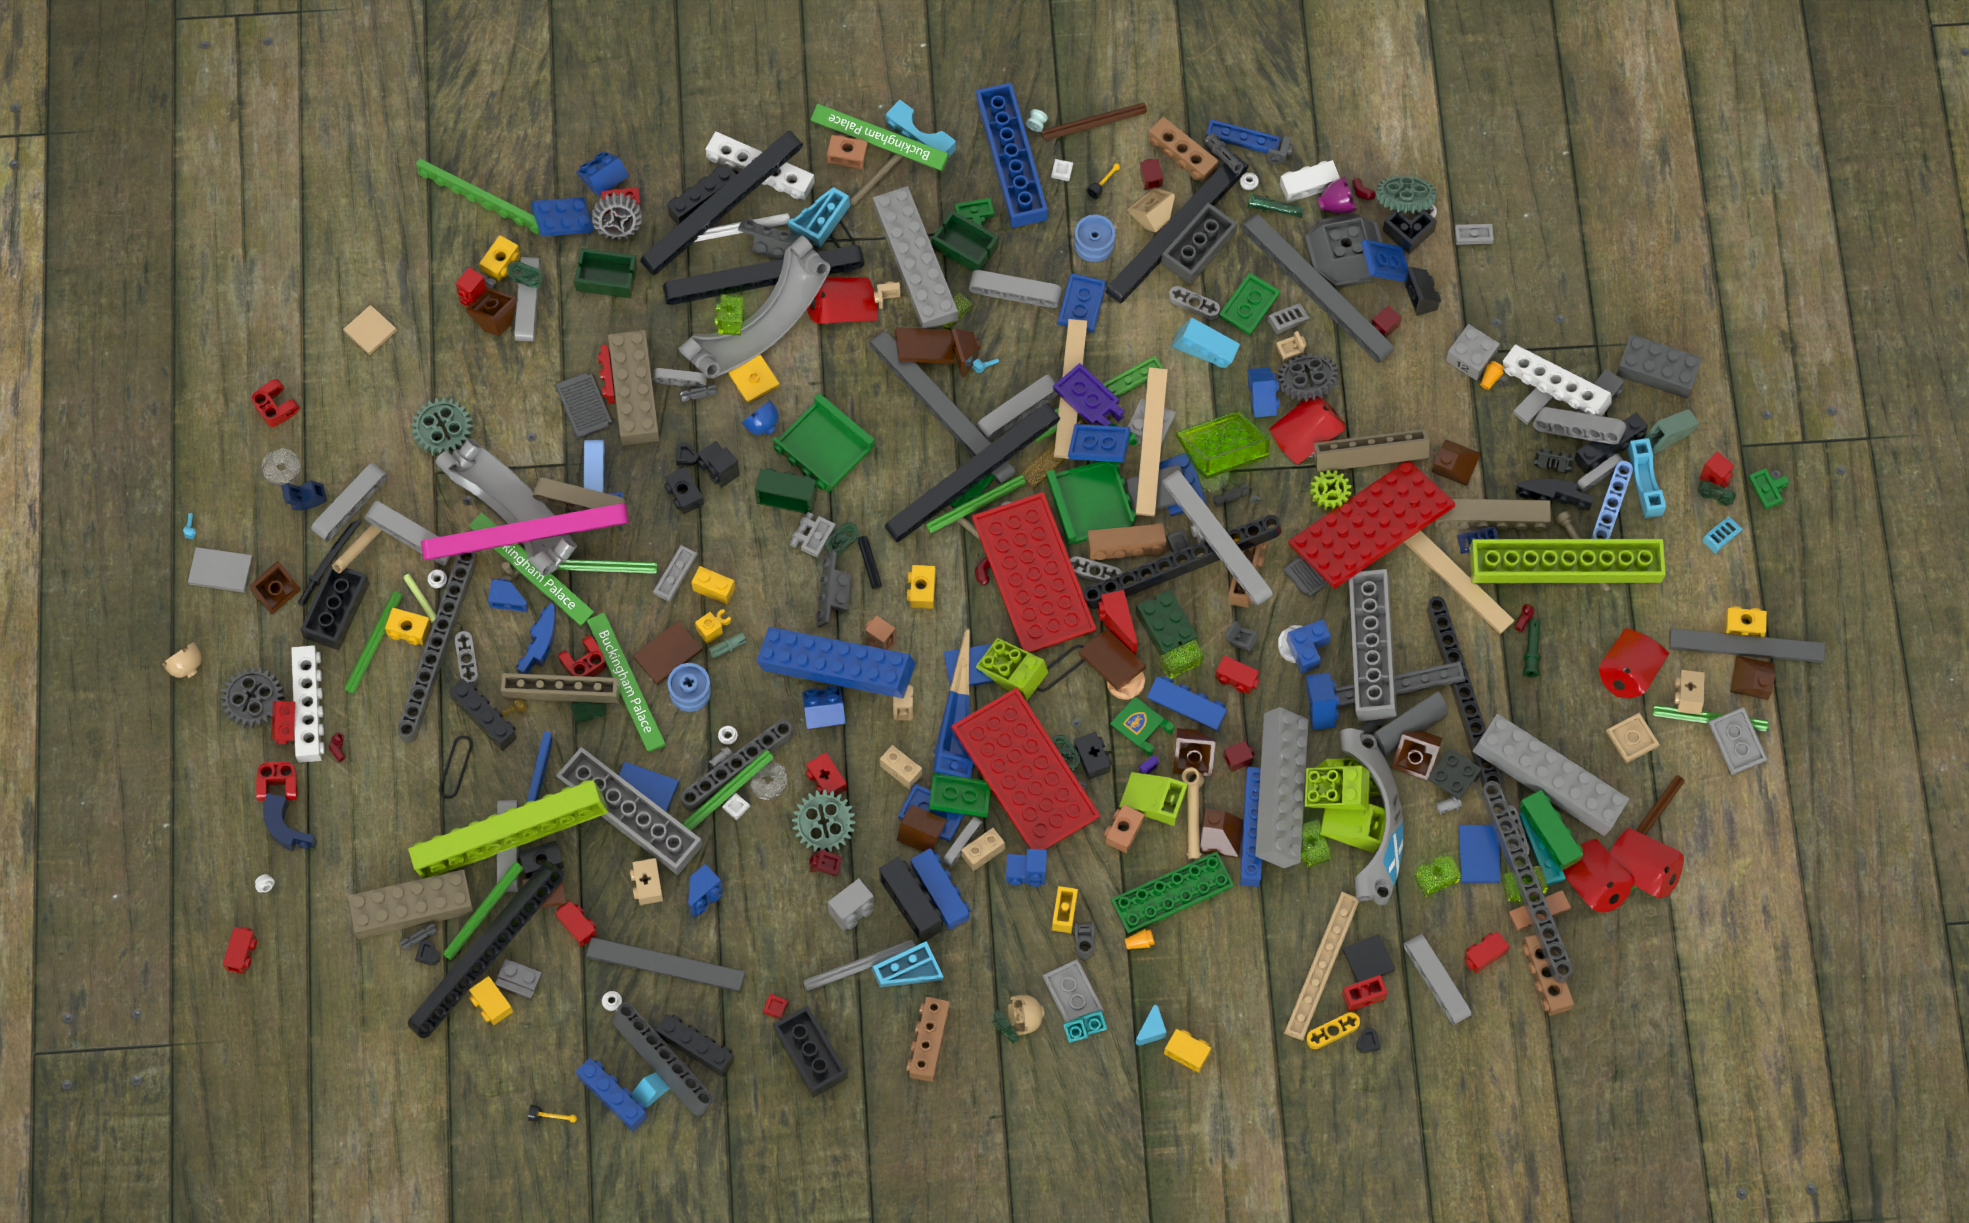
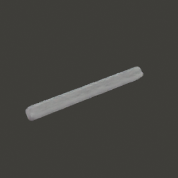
[803,940,915,991]

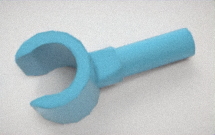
[972,358,999,373]
[183,513,196,539]

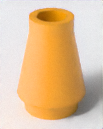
[1480,361,1504,390]
[1125,929,1155,950]

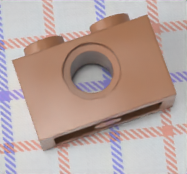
[827,135,868,169]
[865,616,896,650]
[1104,804,1145,854]

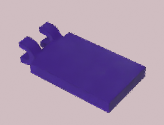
[1053,363,1125,426]

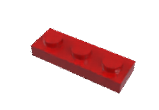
[598,345,616,404]

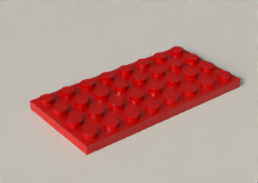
[1288,461,1456,589]
[972,492,1096,653]
[951,687,1100,850]

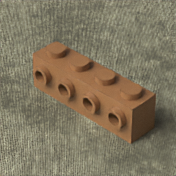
[1087,524,1166,560]
[1228,532,1269,608]
[907,997,950,1082]

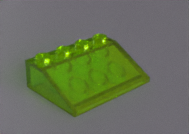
[1176,411,1270,479]

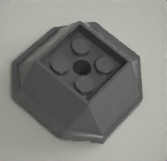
[1305,213,1383,289]

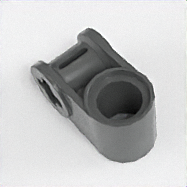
[1074,921,1095,960]

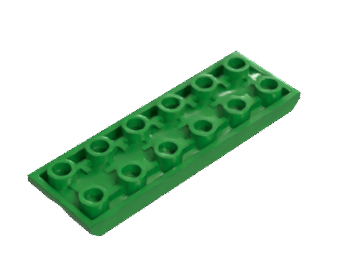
[1111,851,1234,934]

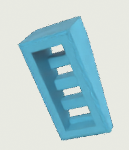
[1702,516,1742,554]

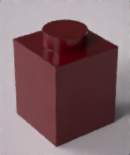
[1140,159,1163,190]
[1372,305,1402,338]
[1223,741,1255,772]

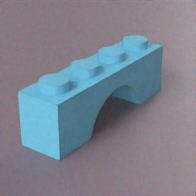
[886,100,956,158]
[1627,438,1666,519]

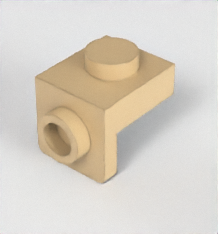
[874,282,900,309]
[1276,331,1306,361]

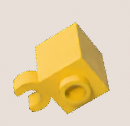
[695,609,731,645]

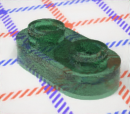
[507,261,543,288]
[1697,481,1736,506]
[826,523,859,555]
[1051,734,1080,771]

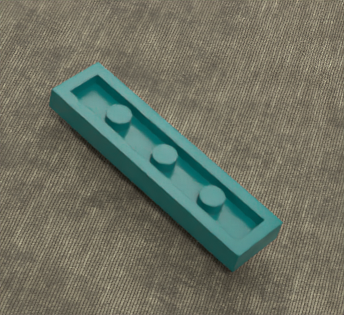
[1519,812,1565,886]

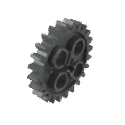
[1278,353,1339,401]
[220,667,285,729]

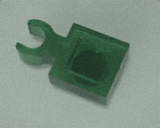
[571,702,606,722]
[992,1009,1019,1044]

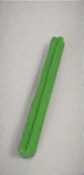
[926,475,1026,533]
[557,559,658,573]
[344,591,403,694]
[1653,705,1769,731]
[682,750,773,831]
[443,862,523,960]

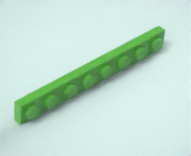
[416,158,540,234]

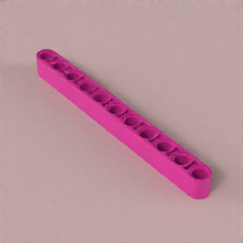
[420,503,629,560]

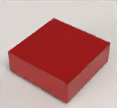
[763,994,789,1020]

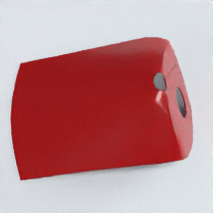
[807,277,877,324]
[1269,396,1347,465]
[1599,628,1669,698]
[1609,828,1684,898]
[1563,839,1634,913]

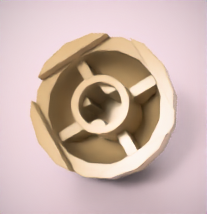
[162,642,202,678]
[1008,995,1044,1035]

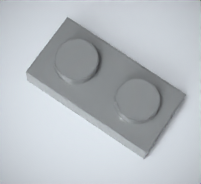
[1455,224,1494,245]

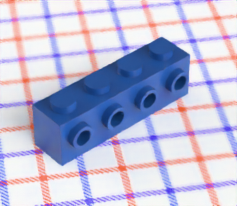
[1147,676,1228,732]
[910,848,971,930]
[575,1058,647,1132]

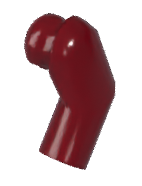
[1352,178,1376,200]
[974,557,990,585]
[1514,604,1534,632]
[329,732,346,762]

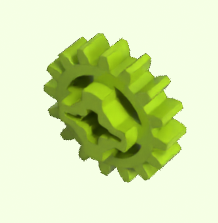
[1310,470,1351,511]

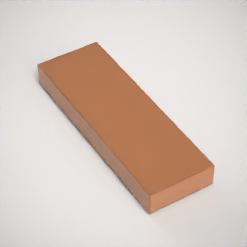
[1508,890,1571,931]

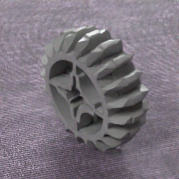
[592,192,642,241]

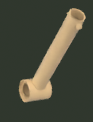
[332,525,382,573]
[1182,768,1204,861]

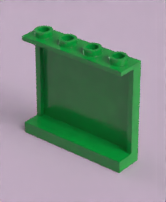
[773,393,875,493]
[1046,461,1137,546]

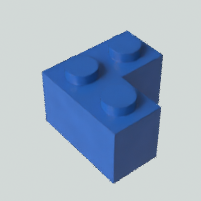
[1247,367,1280,417]
[1286,619,1331,674]
[1306,673,1339,730]
[1006,849,1047,887]

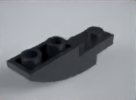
[1515,479,1594,511]

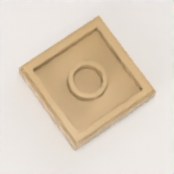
[343,305,397,355]
[1606,712,1660,764]

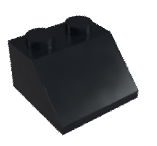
[1404,267,1441,316]

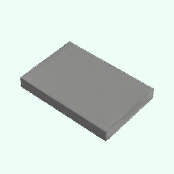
[188,547,253,593]
[1707,707,1768,776]
[1042,959,1104,1023]

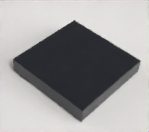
[1342,934,1395,983]

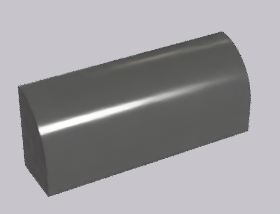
[1374,691,1448,757]

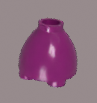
[1317,176,1357,214]

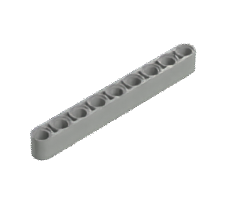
[1162,470,1273,606]

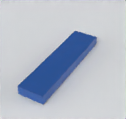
[1205,119,1281,154]
[527,731,553,802]

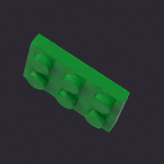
[1219,272,1281,336]
[929,773,990,818]

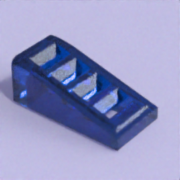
[1457,526,1499,554]

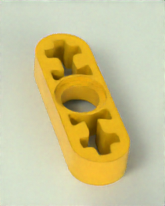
[1306,1012,1360,1049]

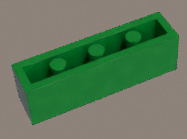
[1519,790,1583,872]

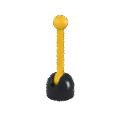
[1086,163,1120,199]
[528,1105,577,1123]

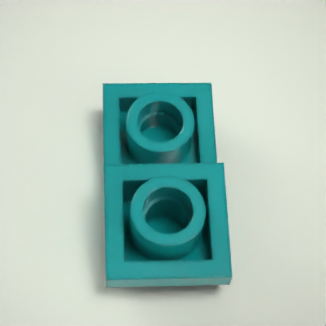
[1063,1009,1107,1043]

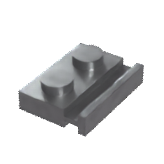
[495,959,543,1000]

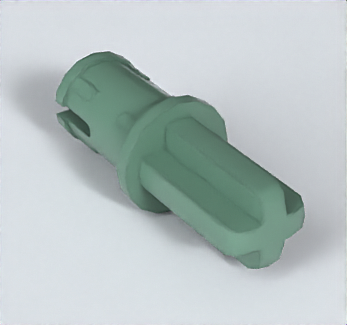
[709,632,747,658]

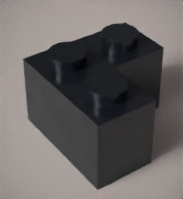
[1383,209,1437,254]
[698,441,740,488]

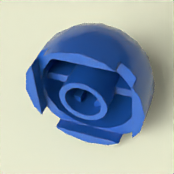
[741,400,779,435]

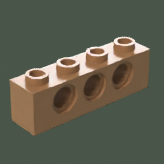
[1148,117,1218,183]
[1521,932,1574,1016]

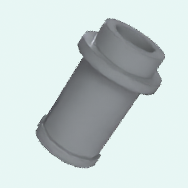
[709,747,733,768]
[1436,795,1462,815]

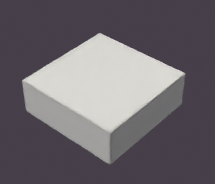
[1051,159,1073,181]
[722,793,750,820]

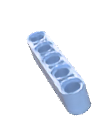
[584,440,605,493]
[1591,461,1633,539]

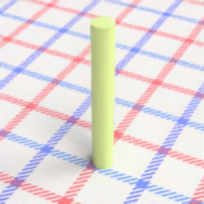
[403,574,436,623]

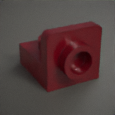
[809,850,842,876]

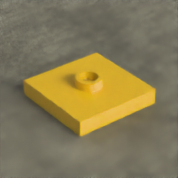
[728,355,780,404]

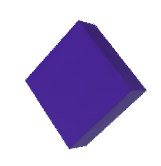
[1139,755,1159,774]

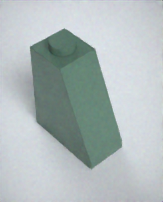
[1643,409,1700,456]

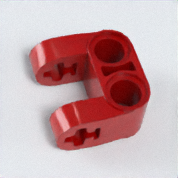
[252,379,300,427]
[557,635,606,677]
[256,762,298,802]

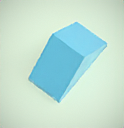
[1136,1005,1167,1046]
[631,1072,670,1108]

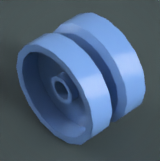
[1074,215,1115,262]
[667,663,711,712]

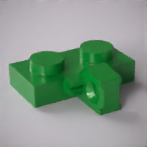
[954,198,994,227]
[1748,468,1789,510]

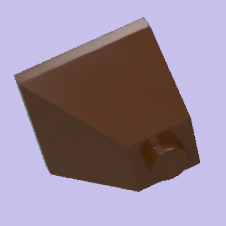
[465,287,518,336]
[952,329,981,378]
[1432,439,1481,486]
[1730,656,1775,700]
[1173,728,1216,777]
[1391,732,1443,780]
[1200,808,1243,858]

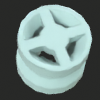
[1026,109,1048,132]

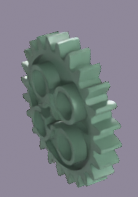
[1376,174,1437,213]
[411,397,473,456]
[792,789,856,852]

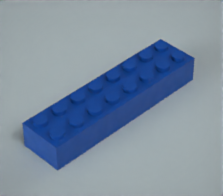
[976,82,1048,228]
[757,627,915,699]

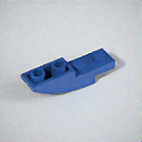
[517,603,556,674]

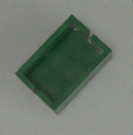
[932,210,999,271]
[574,248,637,298]
[755,468,817,514]
[1136,589,1198,661]

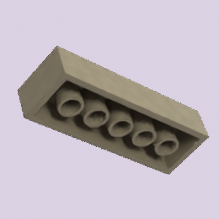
[608,330,660,446]
[348,870,474,939]

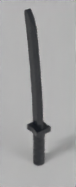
[298,519,361,606]

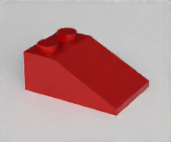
[1098,590,1138,655]

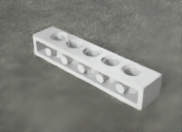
[706,131,815,201]
[1503,345,1612,416]
[291,645,325,763]

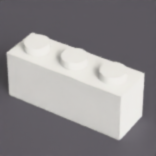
[1280,160,1340,203]

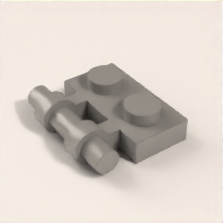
[789,512,836,558]

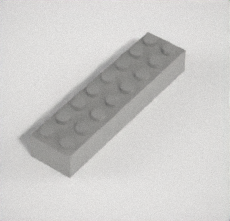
[873,186,958,329]
[1349,569,1397,721]
[1255,707,1308,868]
[1472,714,1630,837]
[556,747,703,875]

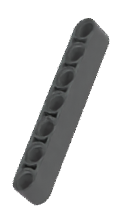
[681,720,793,811]
[612,1003,713,1116]

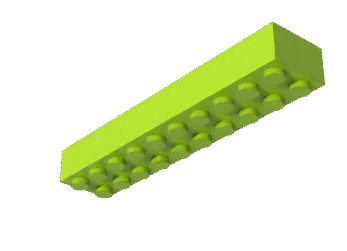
[1469,539,1666,583]
[408,780,609,879]

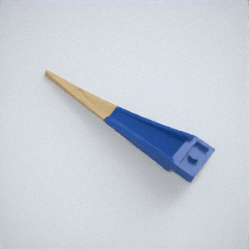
[933,629,973,778]

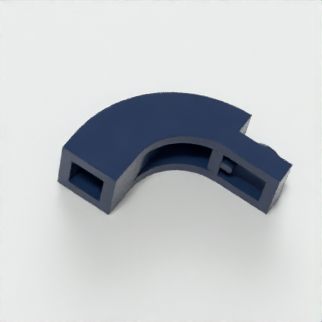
[263,793,317,851]

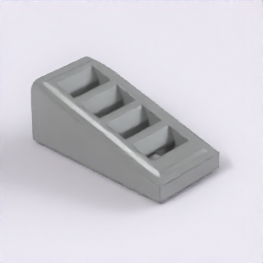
[1268,303,1309,336]

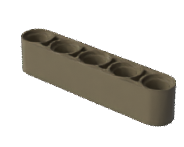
[532,478,627,511]

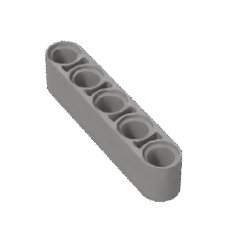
[515,257,541,342]
[969,270,1062,308]
[976,375,1058,441]
[1533,407,1626,444]
[311,463,388,541]
[365,501,451,565]
[497,800,519,892]
[1403,934,1471,1025]

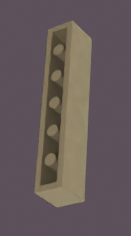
[1314,429,1429,472]
[1434,499,1551,531]
[501,673,621,703]

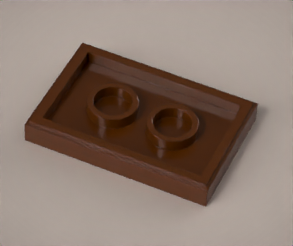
[894,327,955,364]
[633,621,702,685]
[1079,629,1146,691]

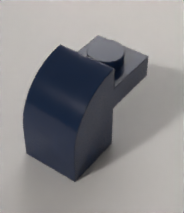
[281,480,327,510]

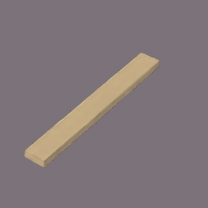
[1054,319,1087,459]
[1135,367,1168,517]
[1404,531,1514,635]
[1284,892,1359,1041]

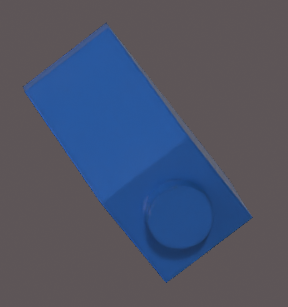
[488,578,528,612]

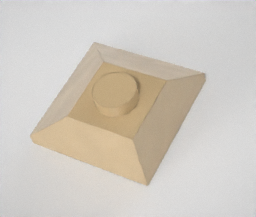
[1127,188,1175,233]

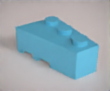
[788,187,851,248]
[1171,318,1240,368]
[872,941,943,987]

